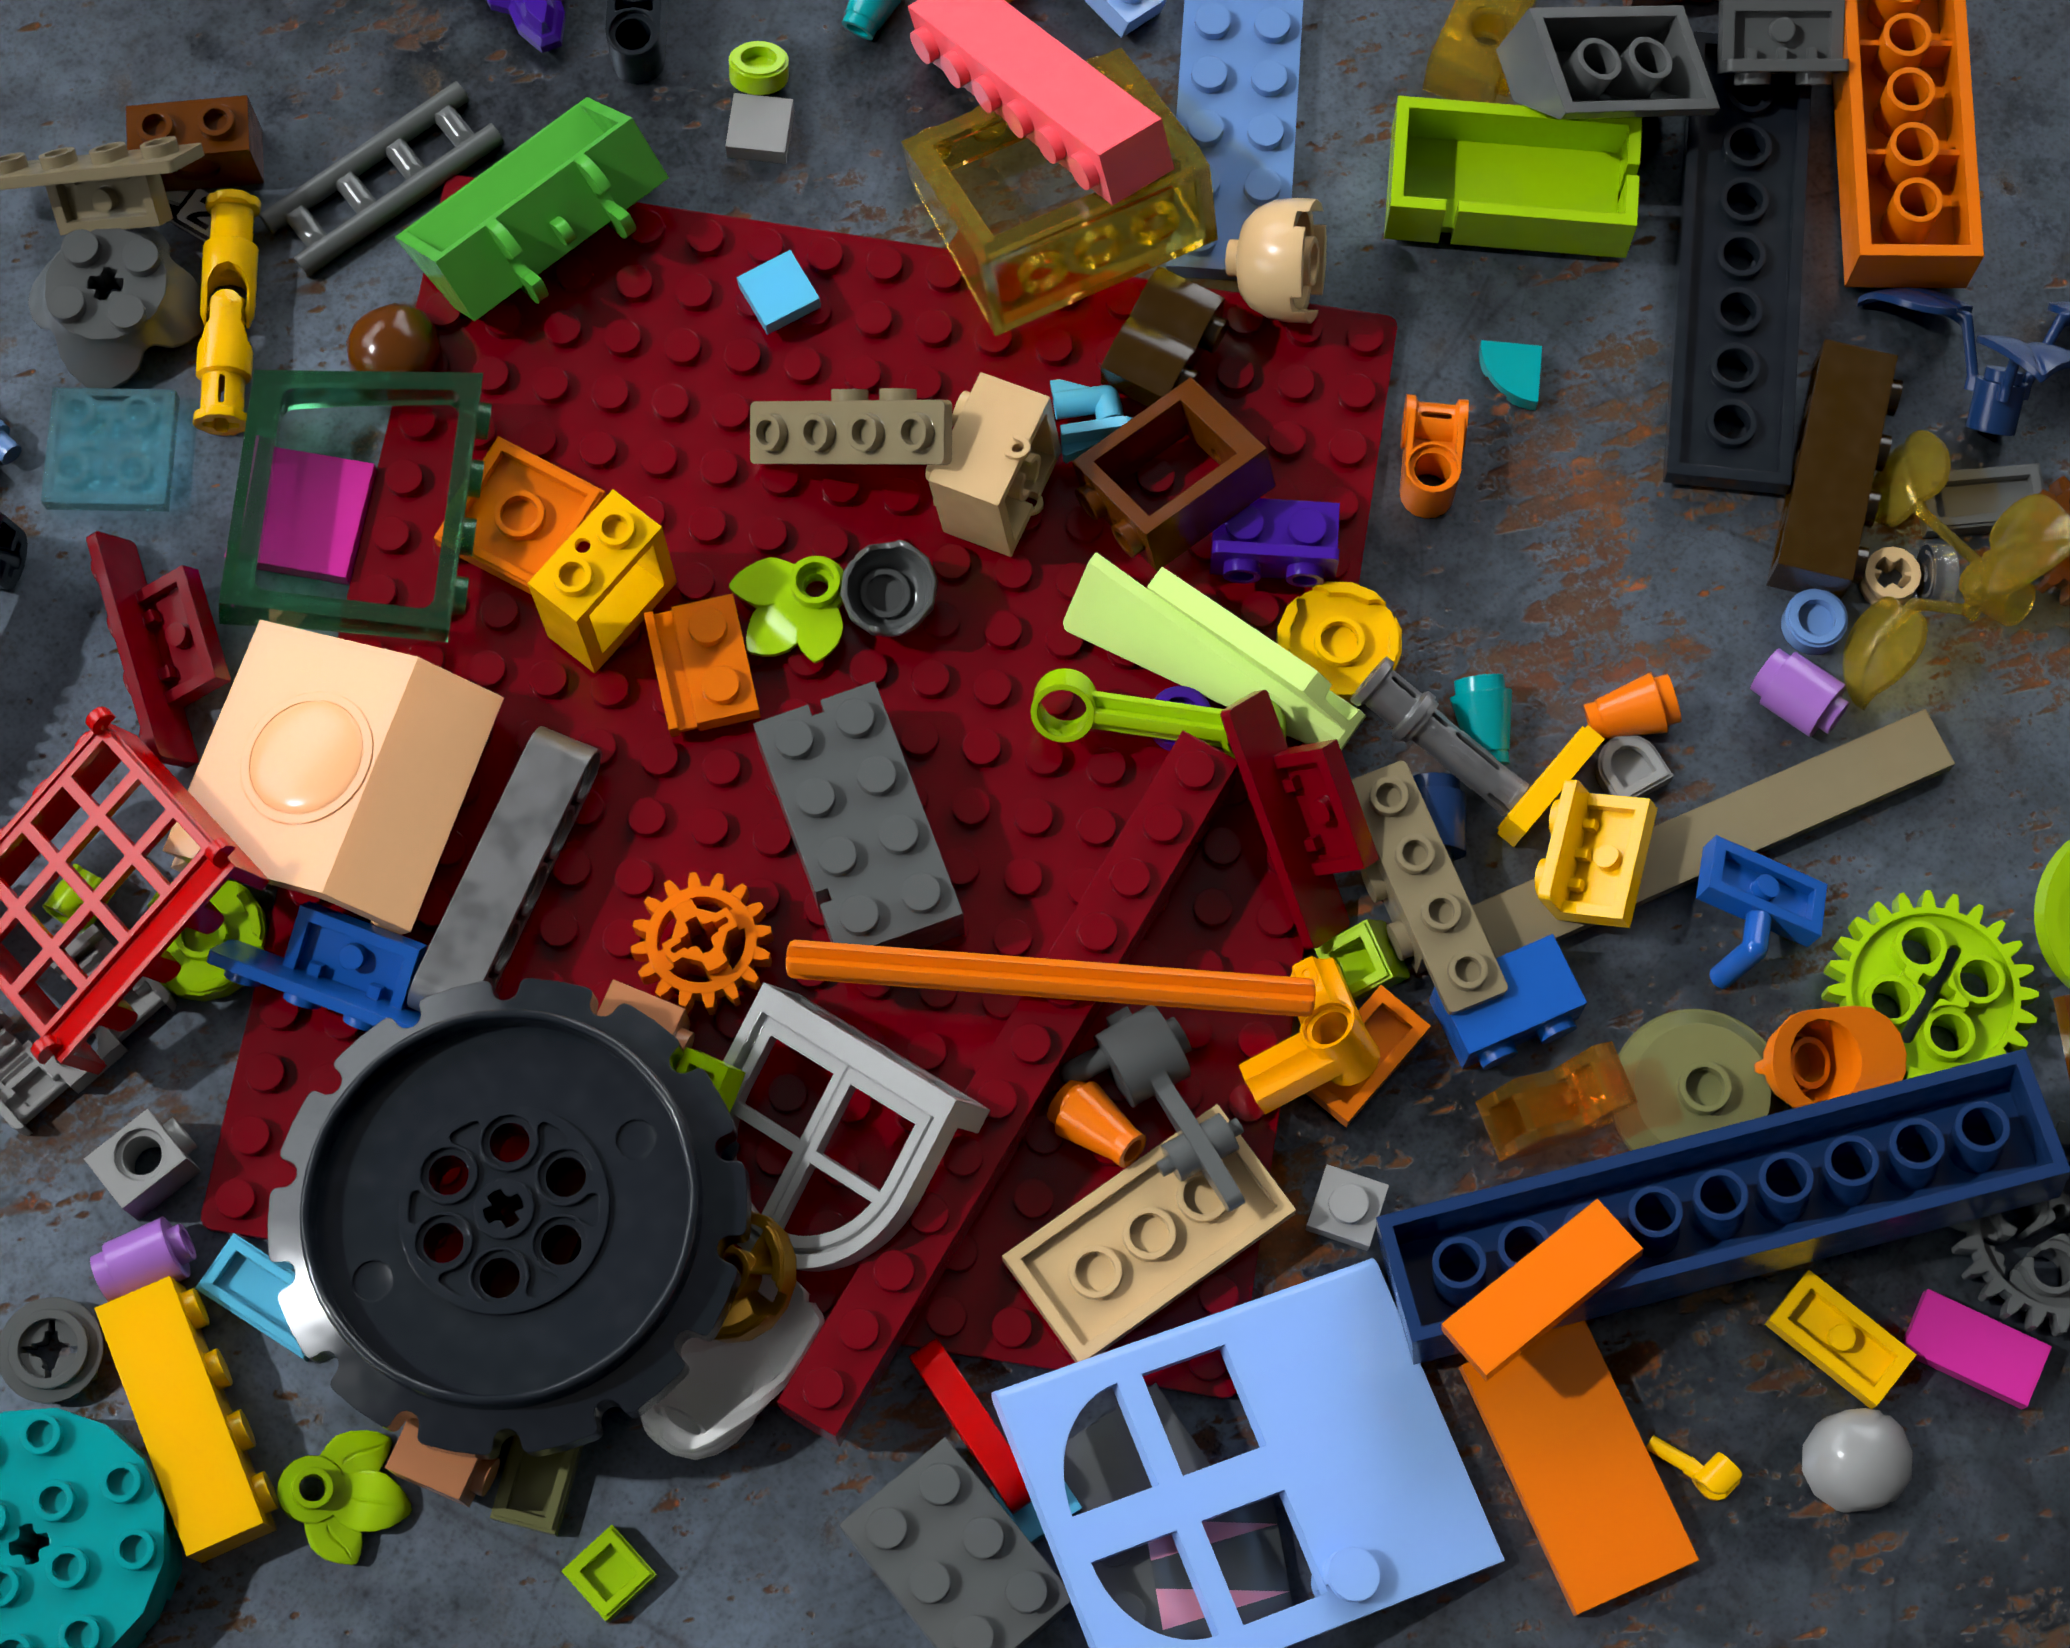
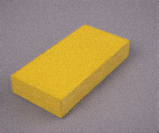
[1497,725,1605,847]

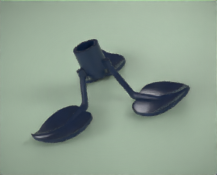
[1857,287,2070,436]

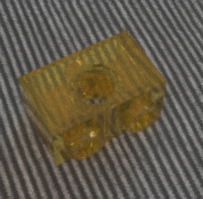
[1422,0,1537,103]

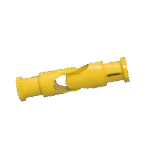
[193,189,261,436]

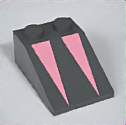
[1092,1496,1293,1640]

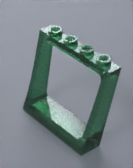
[219,370,492,642]

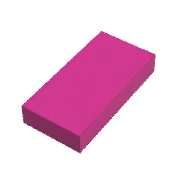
[1902,1289,2052,1410]

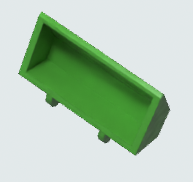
[395,97,669,321]

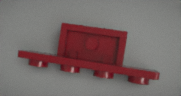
[86,531,231,768]
[1220,690,1379,949]

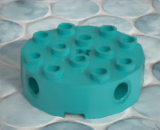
[0,1408,182,1648]

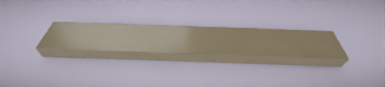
[1472,709,1955,958]

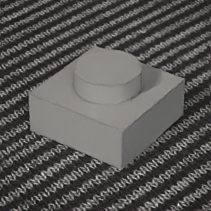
[1305,1164,1389,1251]

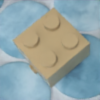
[925,372,1062,557]

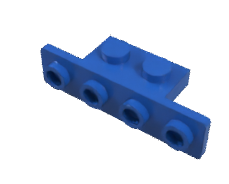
[206,901,428,1031]

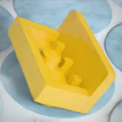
[1535,779,1658,928]

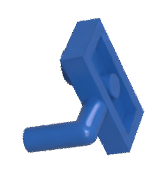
[1696,835,1827,989]

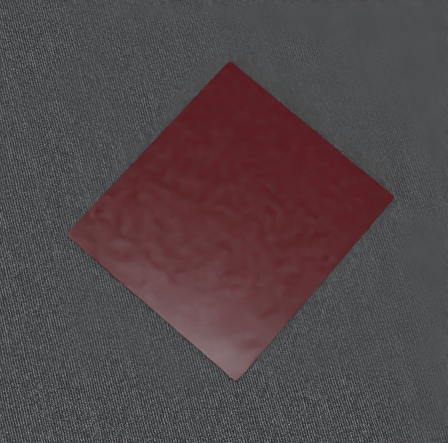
[201,175,1397,1399]

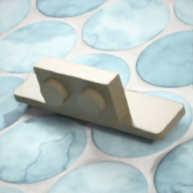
[0,136,205,235]
[750,388,952,465]
[1352,761,1508,1015]

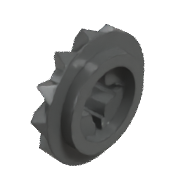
[0,1297,107,1405]

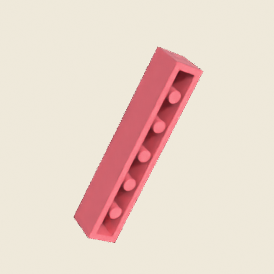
[908,0,1174,206]

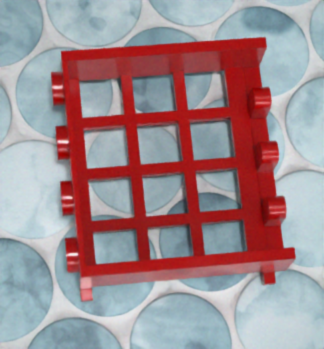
[0,706,270,1075]

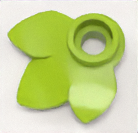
[729,556,844,663]
[277,1430,412,1565]

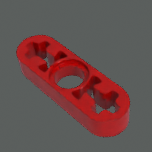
[908,1338,1032,1515]

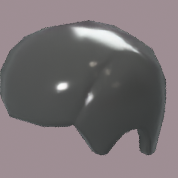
[840,540,938,637]

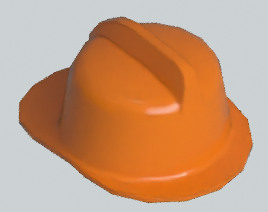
[1754,1006,1907,1108]

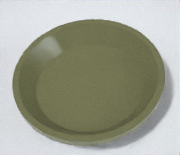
[1609,1009,1787,1151]

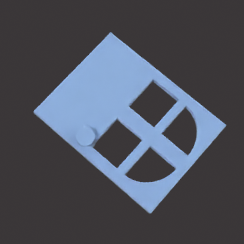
[991,1258,1505,1648]

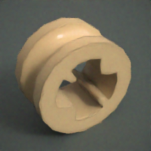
[1859,546,1921,610]

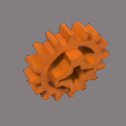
[631,872,774,1015]

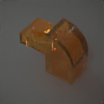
[1475,1041,1638,1162]

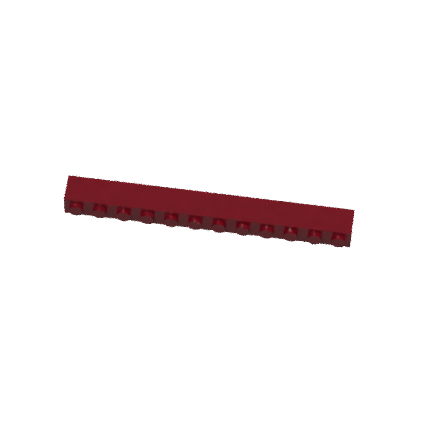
[777,730,1238,1447]

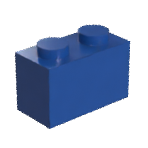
[1429,934,1587,1070]

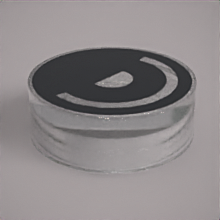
[1915,543,1960,606]

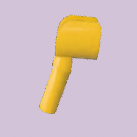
[1646,1435,1742,1501]

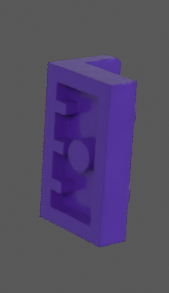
[1210,498,1340,588]

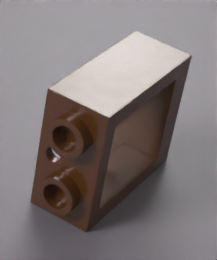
[1072,377,1276,571]

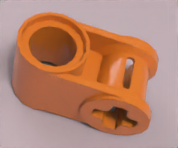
[1399,394,1469,518]

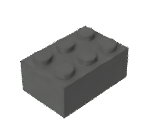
[839,1437,1072,1648]

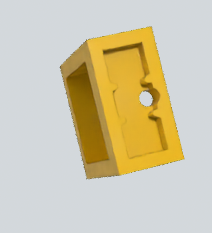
[527,489,677,673]

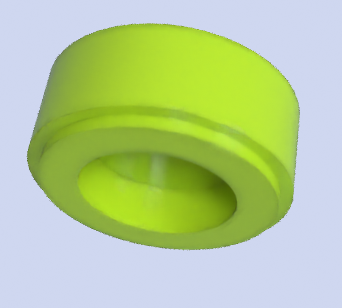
[729,41,789,95]

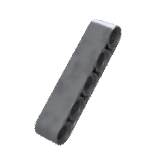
[407,726,602,1012]

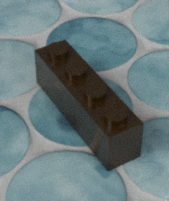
[1766,339,1903,600]

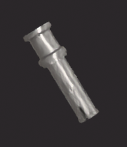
[1350,656,1529,816]

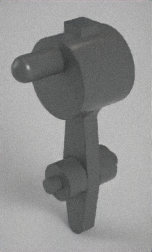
[1060,1005,1246,1212]

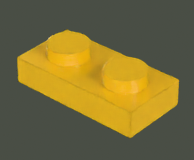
[1764,1270,1917,1409]

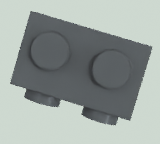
[1717,0,1849,86]

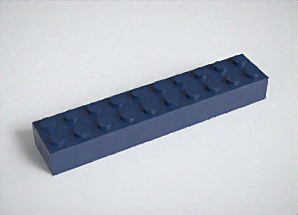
[1376,1049,2070,1365]

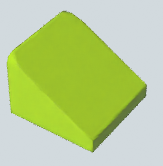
[1315,919,1410,1001]

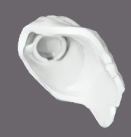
[640,1275,825,1460]

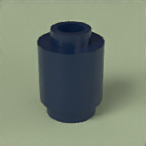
[1413,772,1467,866]

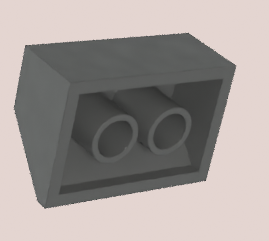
[1496,5,1720,120]

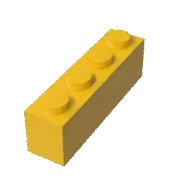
[94,1276,279,1563]

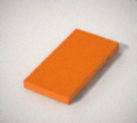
[1459,1321,1699,1616]

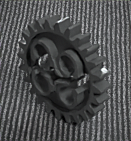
[1949,1120,2070,1338]

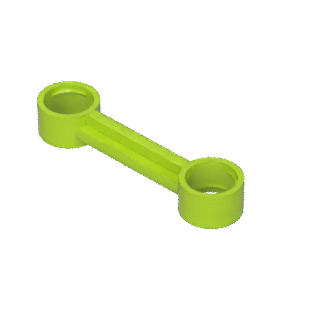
[1031,668,1287,759]

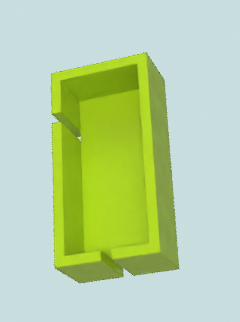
[1384,96,1642,258]

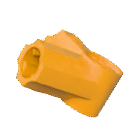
[1239,956,1380,1114]

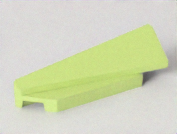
[1063,552,1366,751]

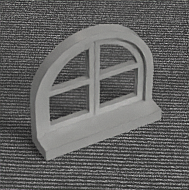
[723,982,990,1272]

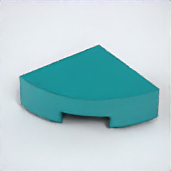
[1479,340,1542,411]

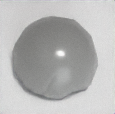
[1802,1408,1913,1513]

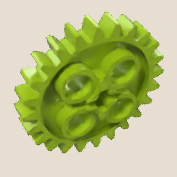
[1821,890,2039,1080]

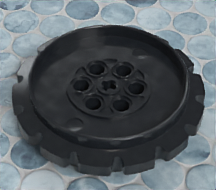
[267,978,752,1460]

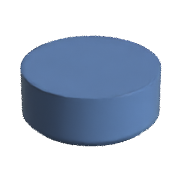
[1781,589,1848,655]

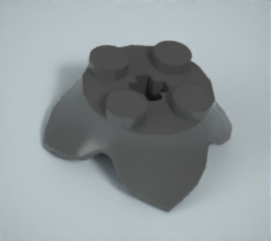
[28,227,205,396]

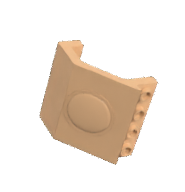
[162,620,504,935]

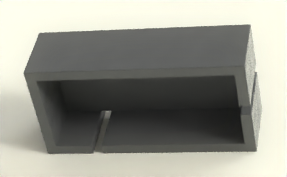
[753,681,965,949]

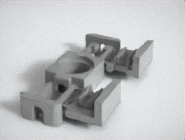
[0,924,177,1136]

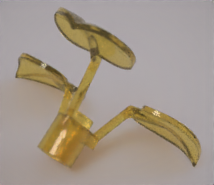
[1843,430,2070,711]

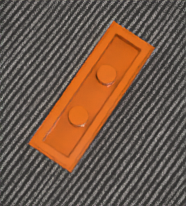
[1441,1198,1643,1382]

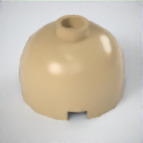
[1225,198,1327,324]

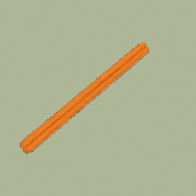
[786,940,1316,1017]

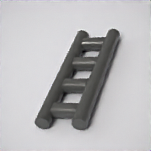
[259,81,504,278]

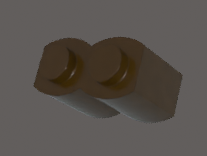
[1101,266,1229,407]

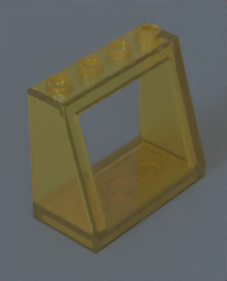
[901,47,1218,336]

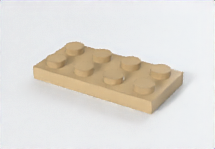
[1002,1104,1296,1362]

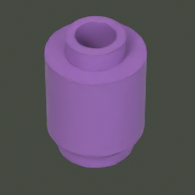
[1750,648,1850,737]
[90,1217,197,1302]

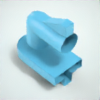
[1050,379,1132,463]

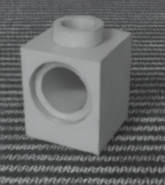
[84,1109,201,1221]

